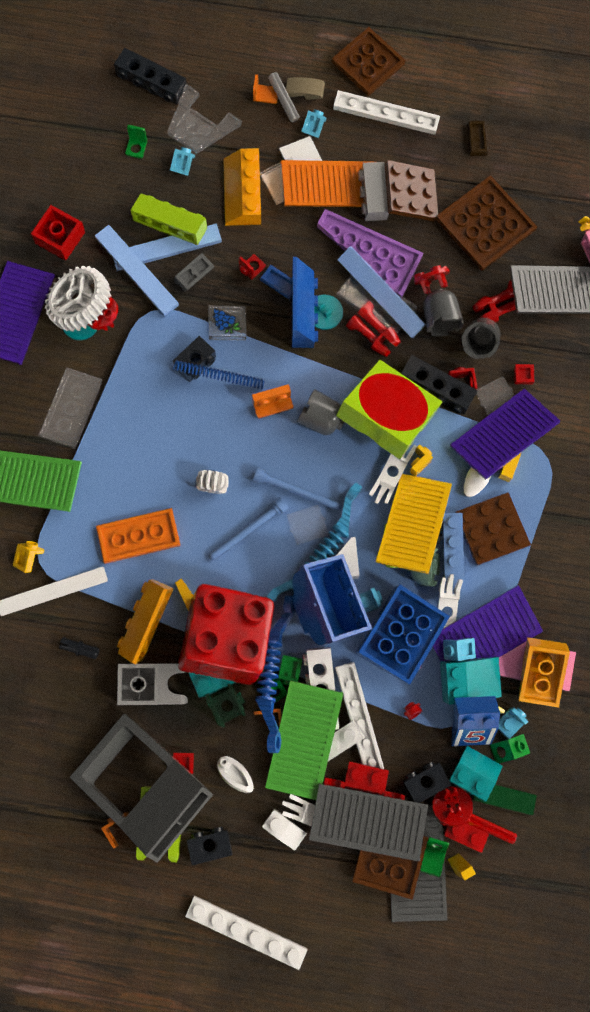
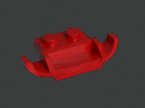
[324,761,405,800]

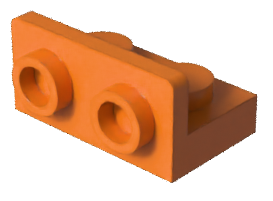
[252,384,293,419]

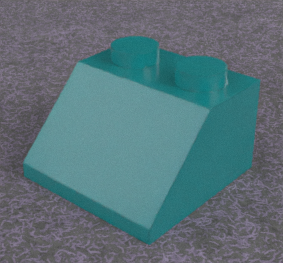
[449,746,503,802]

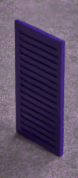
[0,261,55,365]
[450,389,560,480]
[432,585,543,661]

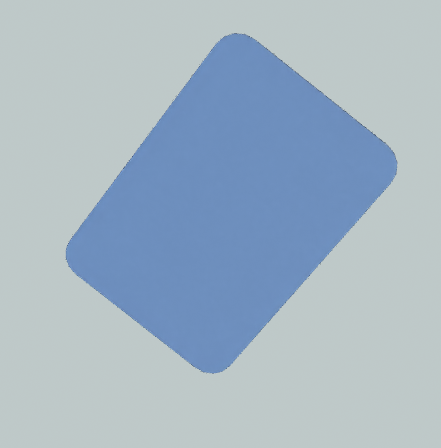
[38,310,553,729]

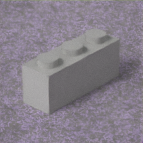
[358,162,389,221]

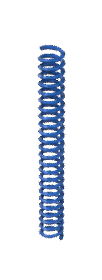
[173,360,265,390]

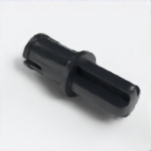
[59,637,100,659]

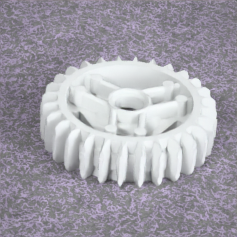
[45,266,111,332]

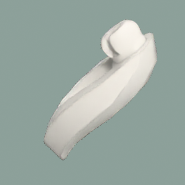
[464,467,491,497]
[217,756,254,793]

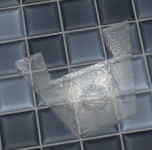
[168,84,242,154]

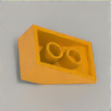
[518,637,570,708]

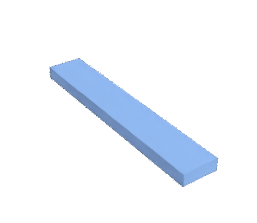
[114,224,222,271]
[95,225,179,316]
[338,246,426,338]

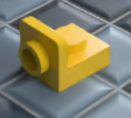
[410,444,433,476]
[13,541,44,573]

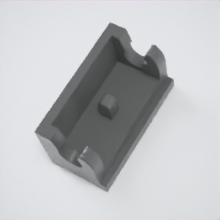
[174,253,215,292]

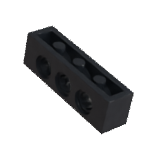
[114,48,187,105]
[401,355,478,414]

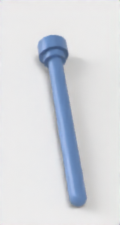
[253,467,341,511]
[209,497,289,560]

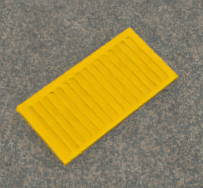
[376,474,452,574]

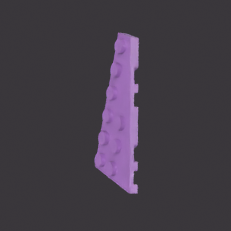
[317,209,423,299]

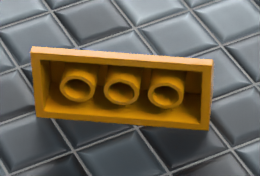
[224,148,261,226]
[117,579,174,665]

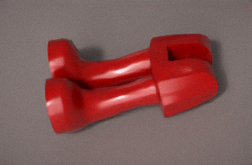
[472,280,516,322]
[345,301,401,357]

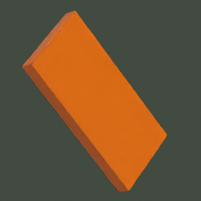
[96,508,181,564]

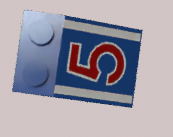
[451,696,500,746]

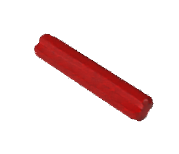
[467,814,517,844]

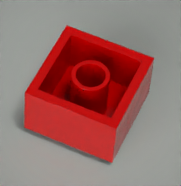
[31,205,85,261]

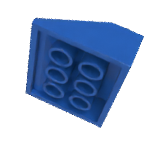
[292,257,318,348]
[355,584,450,685]

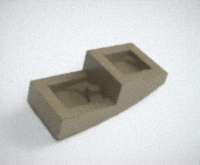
[286,77,325,100]

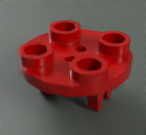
[414,265,450,294]
[87,297,118,331]
[432,787,473,827]

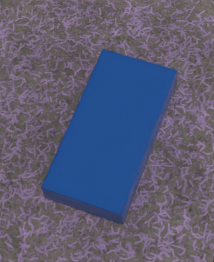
[260,264,292,300]

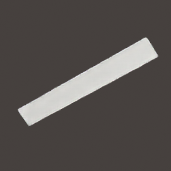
[0,567,108,616]

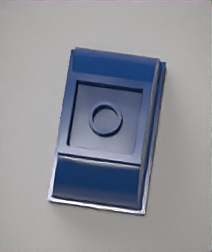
[291,554,372,645]

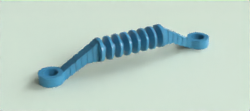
[267,483,362,603]

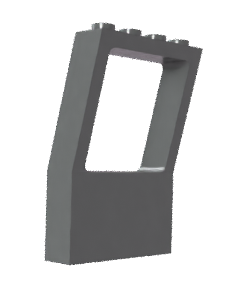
[70,714,213,863]

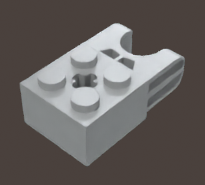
[117,664,188,705]

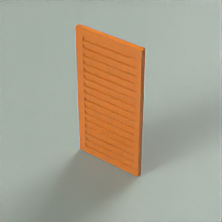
[281,160,373,207]

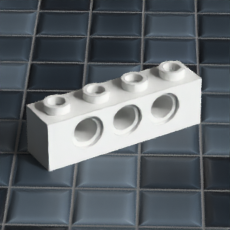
[303,647,339,730]

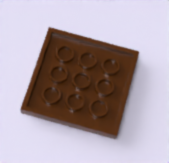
[436,175,537,271]

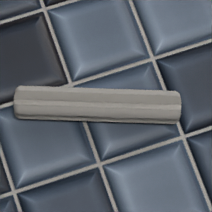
[268,72,300,122]

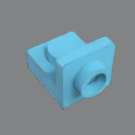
[301,109,327,138]
[170,147,195,176]
[359,587,383,613]
[443,638,476,661]
[498,707,528,739]

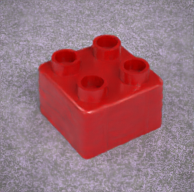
[178,584,274,685]

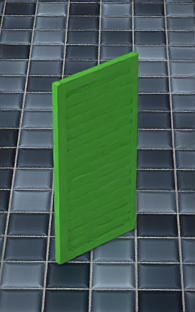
[0,451,82,512]
[265,680,344,800]

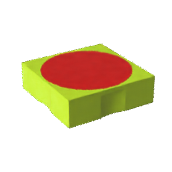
[336,360,442,459]

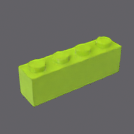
[131,194,207,245]

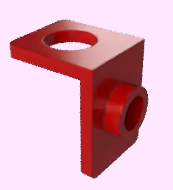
[239,254,266,280]
[448,367,478,390]

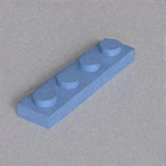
[442,513,464,591]

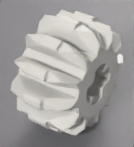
[196,470,229,494]

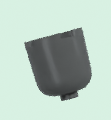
[423,289,464,337]
[462,318,501,359]
[297,389,344,435]

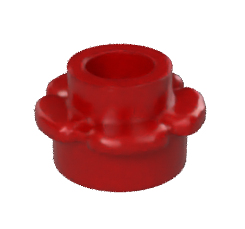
[404,702,422,720]

